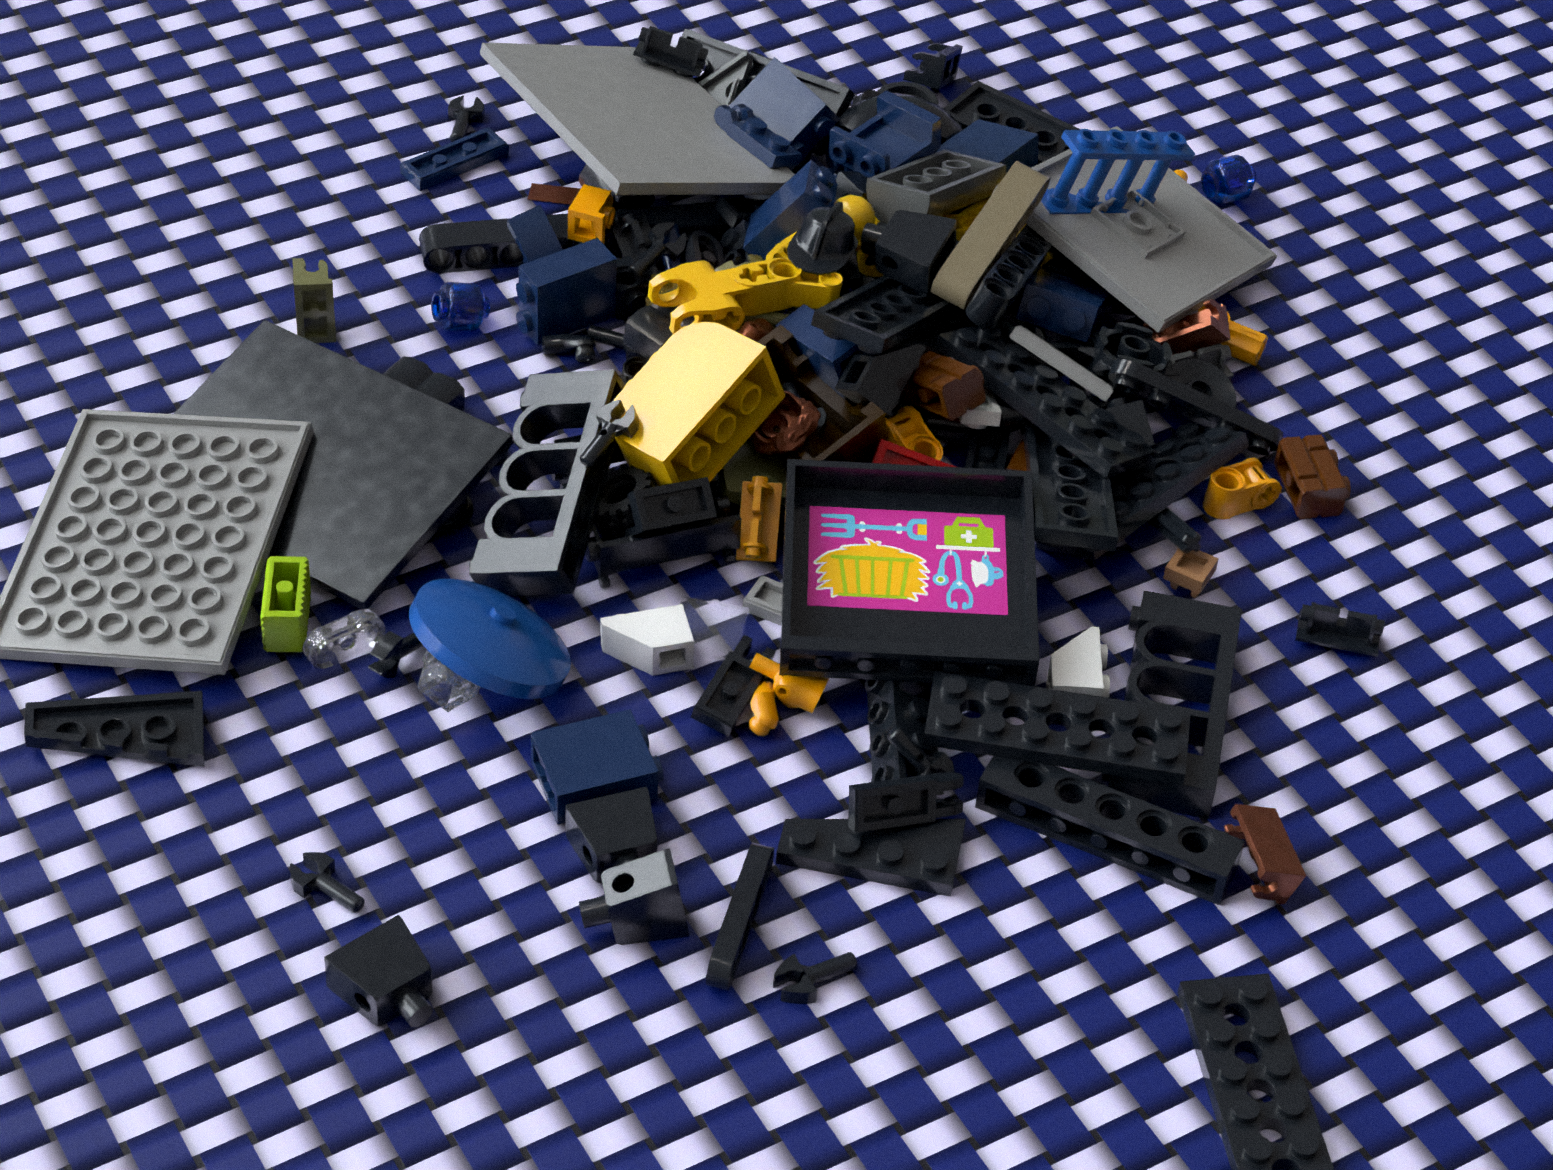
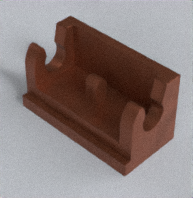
[1143,299,1230,355]
[1223,804,1306,904]

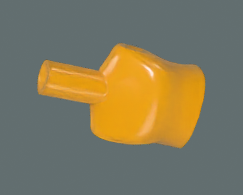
[749,652,829,713]

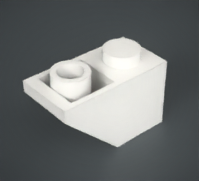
[600,604,694,676]
[1046,627,1110,698]

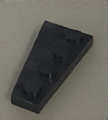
[24,691,205,767]
[776,819,966,897]

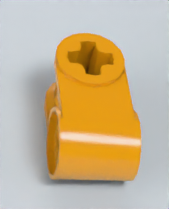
[886,405,943,460]
[1203,457,1282,519]

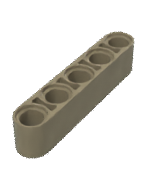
[930,161,1050,310]

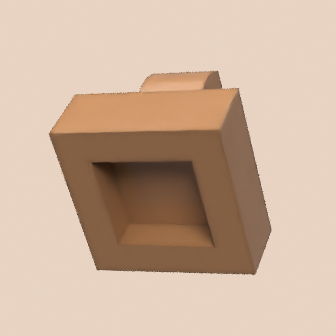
[1163,548,1219,598]

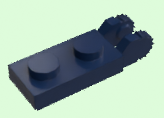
[713,104,802,168]

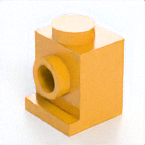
[568,184,615,244]

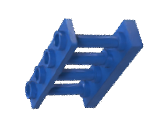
[1041,129,1195,214]

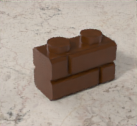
[902,351,986,421]
[1274,434,1351,520]

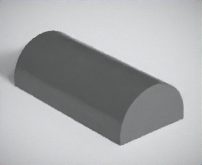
[866,149,1006,224]

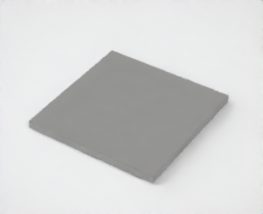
[992,126,1277,333]

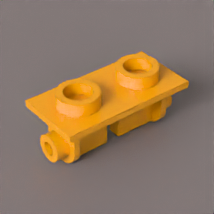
[736,476,783,562]

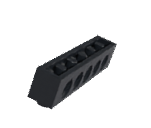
[975,756,1245,906]

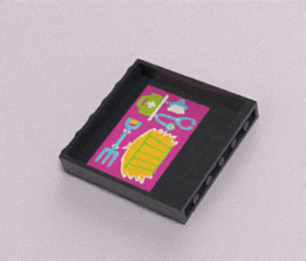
[779,459,1039,686]

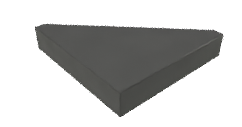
[698,49,753,106]

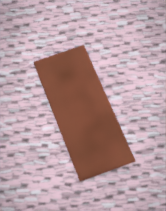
[527,183,580,205]

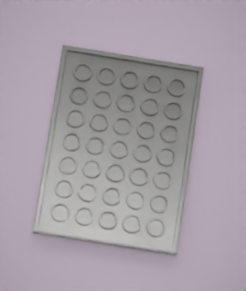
[480,42,795,195]
[0,409,314,675]

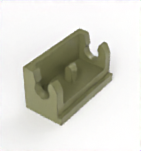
[292,258,336,343]

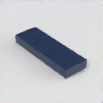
[400,127,509,191]

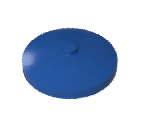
[409,579,571,699]

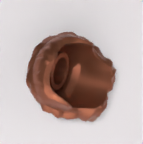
[749,391,821,456]

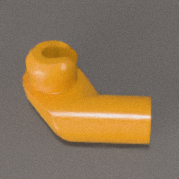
[748,681,779,737]

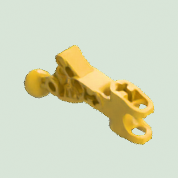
[648,194,875,334]

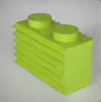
[260,556,311,652]

